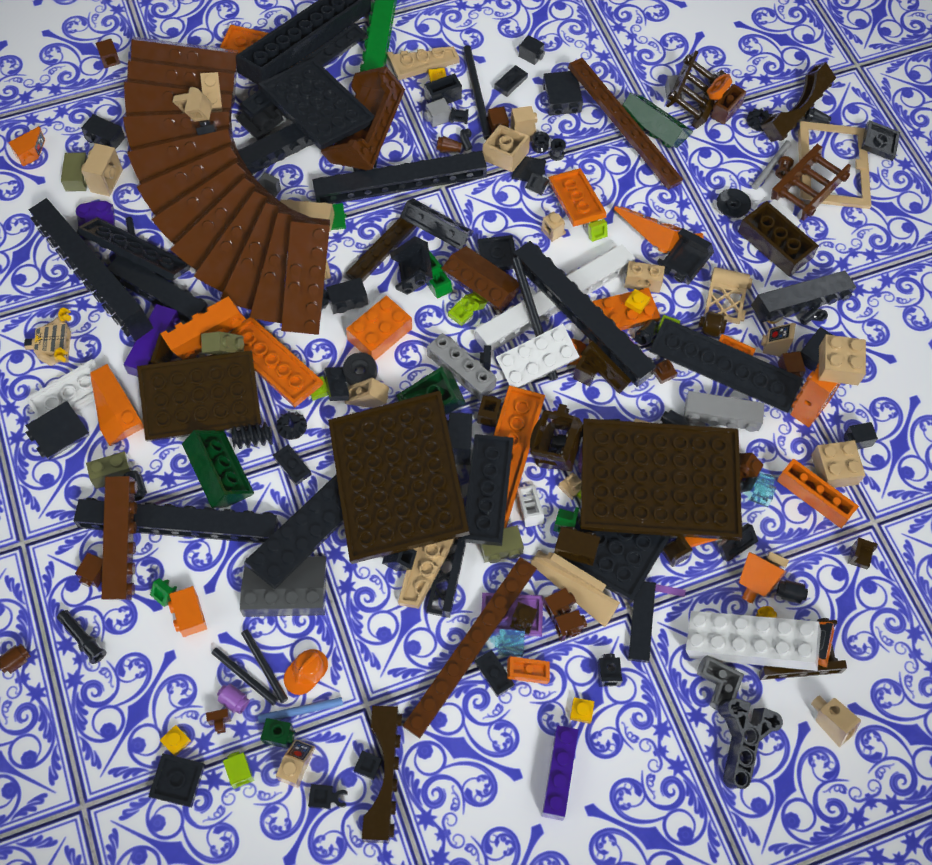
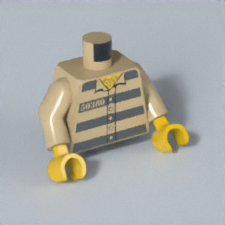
[24,307,71,366]

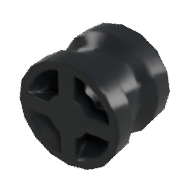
[532,131,550,154]

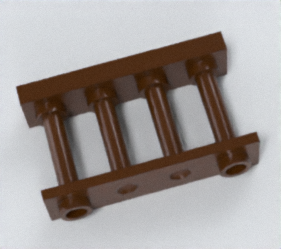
[771,143,851,221]

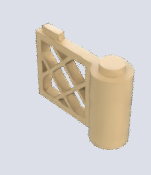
[704,267,753,324]

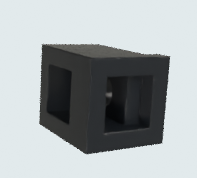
[597,653,623,687]

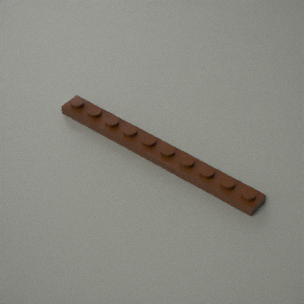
[568,58,683,190]
[402,557,537,739]

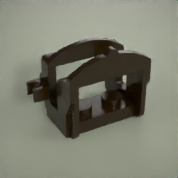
[530,404,583,472]

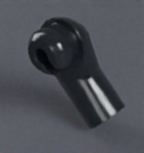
[460,128,473,151]
[799,308,828,325]
[740,476,758,493]

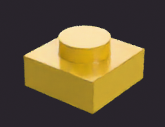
[428,68,446,82]
[625,289,650,314]
[570,697,595,724]
[160,725,191,756]

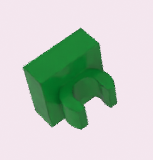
[150,578,177,607]

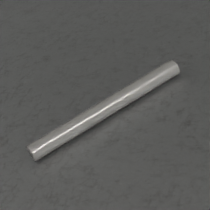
[752,140,791,190]

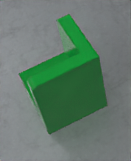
[553,507,579,532]

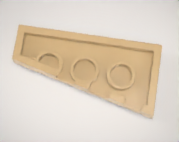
[387,46,460,81]
[398,538,457,609]

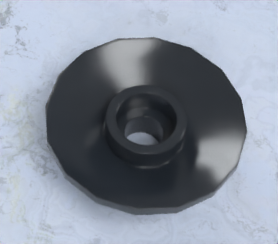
[716,189,751,218]

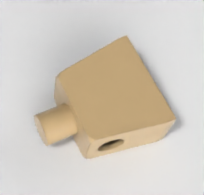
[811,695,862,748]

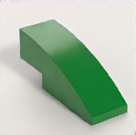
[426,251,453,299]

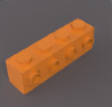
[777,458,859,529]

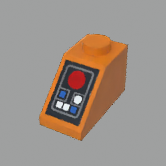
[8,126,45,167]

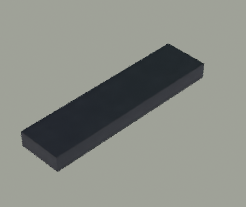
[628,581,656,663]

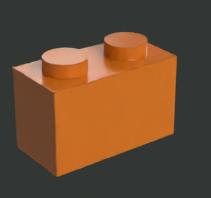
[168,586,207,637]

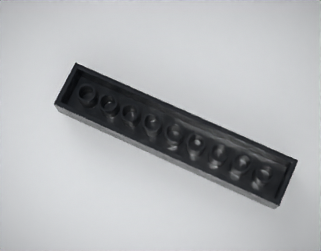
[236,0,371,85]
[28,198,153,341]

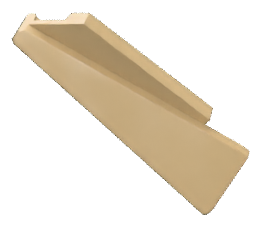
[531,550,620,627]

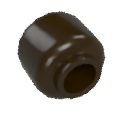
[698,312,727,337]

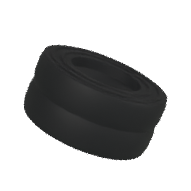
[343,353,377,386]

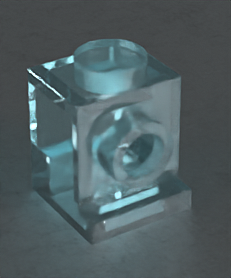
[749,473,776,507]

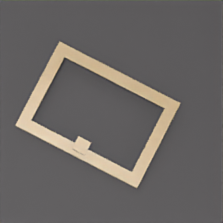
[798,121,871,209]

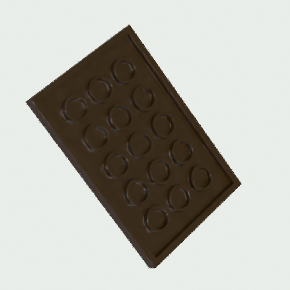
[137,350,262,442]

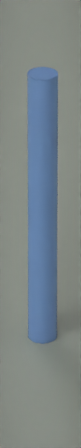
[258,697,343,724]

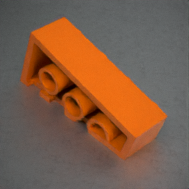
[160,296,246,360]

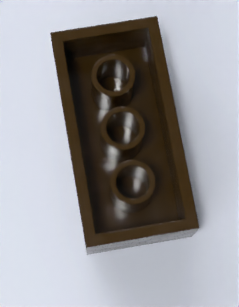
[738,201,819,277]

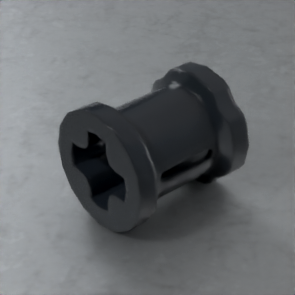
[450,107,469,124]
[549,138,566,161]

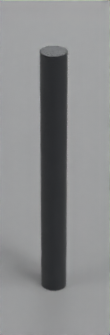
[241,629,288,703]
[211,647,279,706]

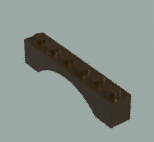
[761,62,836,142]
[362,705,402,844]

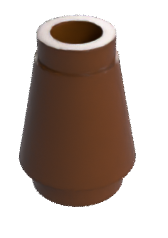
[436,136,462,153]

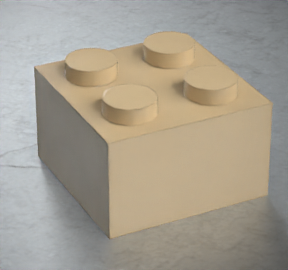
[483,124,530,172]
[81,143,123,197]
[819,334,866,386]
[811,440,866,488]

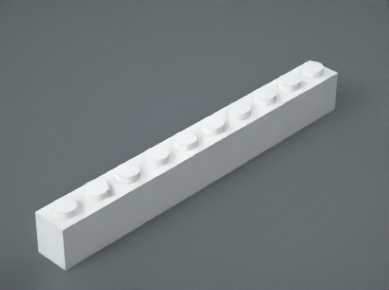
[475,244,635,352]

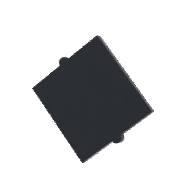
[512,156,546,182]

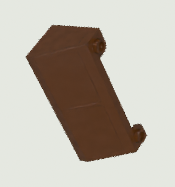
[321,66,405,170]

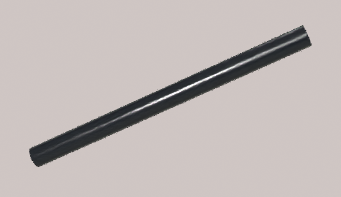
[463,45,491,140]
[511,257,558,381]

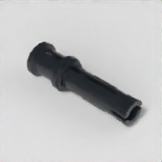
[57,610,107,664]

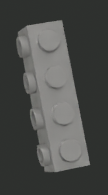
[427,333,497,402]
[684,391,765,432]

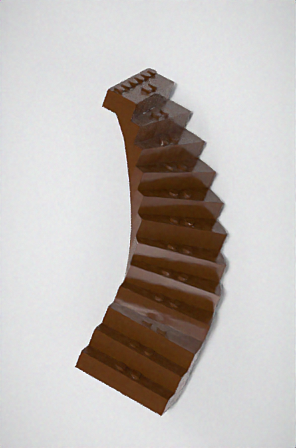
[123,37,330,335]

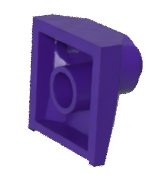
[75,201,115,240]

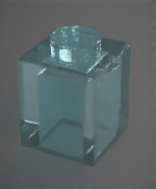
[494,629,525,657]

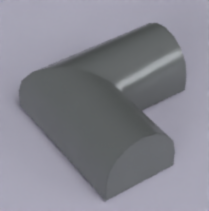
[697,655,744,711]

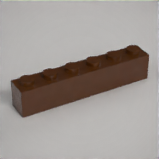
[101,476,138,600]

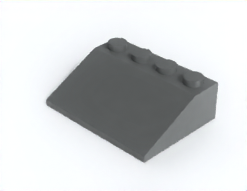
[240,556,327,617]

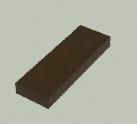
[581,341,632,394]

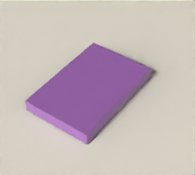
[481,592,543,637]

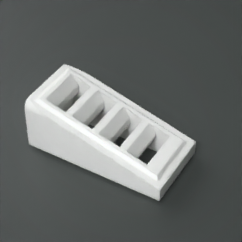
[517,484,544,527]

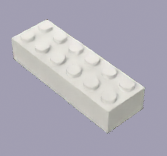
[686,611,821,671]

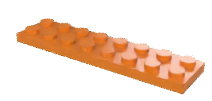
[493,386,545,528]

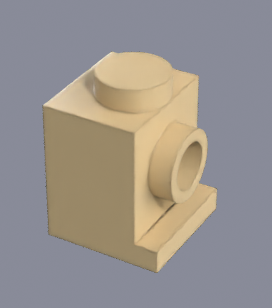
[541,211,566,242]

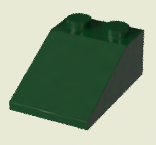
[396,366,466,414]

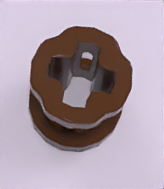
[775,156,794,179]

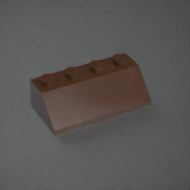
[441,246,520,314]

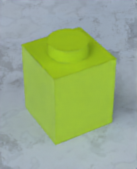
[223,752,255,789]

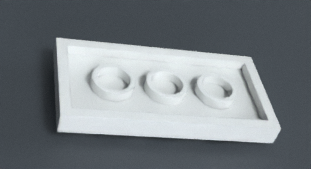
[496,324,580,388]
[25,359,98,418]

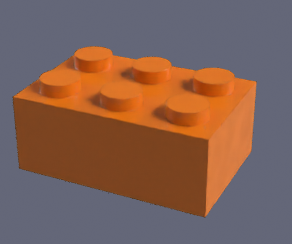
[346,295,412,360]

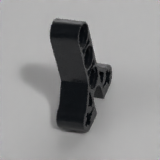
[718,698,783,789]

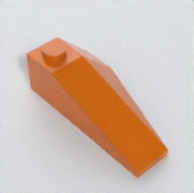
[614,206,682,253]
[90,364,144,446]

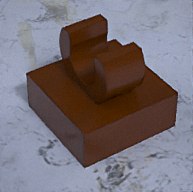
[654,359,678,384]
[206,708,231,734]

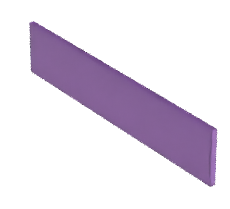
[655,584,686,597]

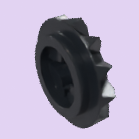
[747,108,773,131]
[276,411,307,440]

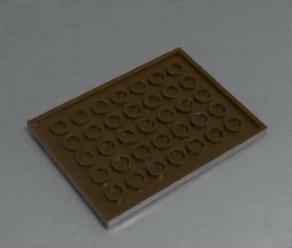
[328,391,470,564]
[580,418,742,541]

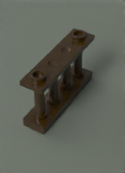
[666,50,726,129]
[759,618,847,680]

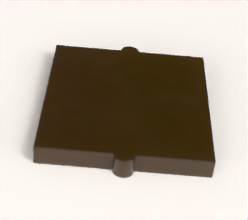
[151,332,173,364]

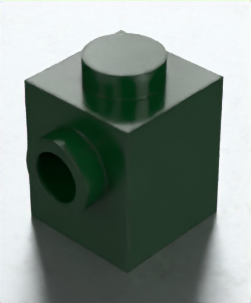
[260,718,296,749]

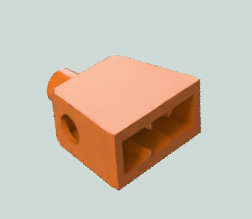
[739,552,786,604]

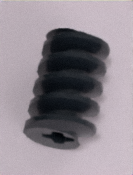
[231,422,273,450]

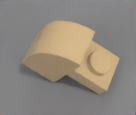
[173,87,212,122]

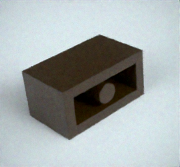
[554,526,600,566]

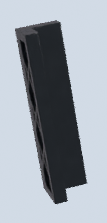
[400,198,474,250]
[426,537,466,618]

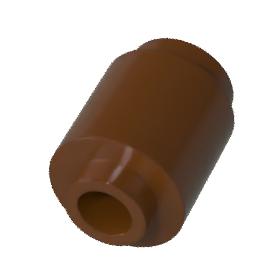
[0,644,31,674]

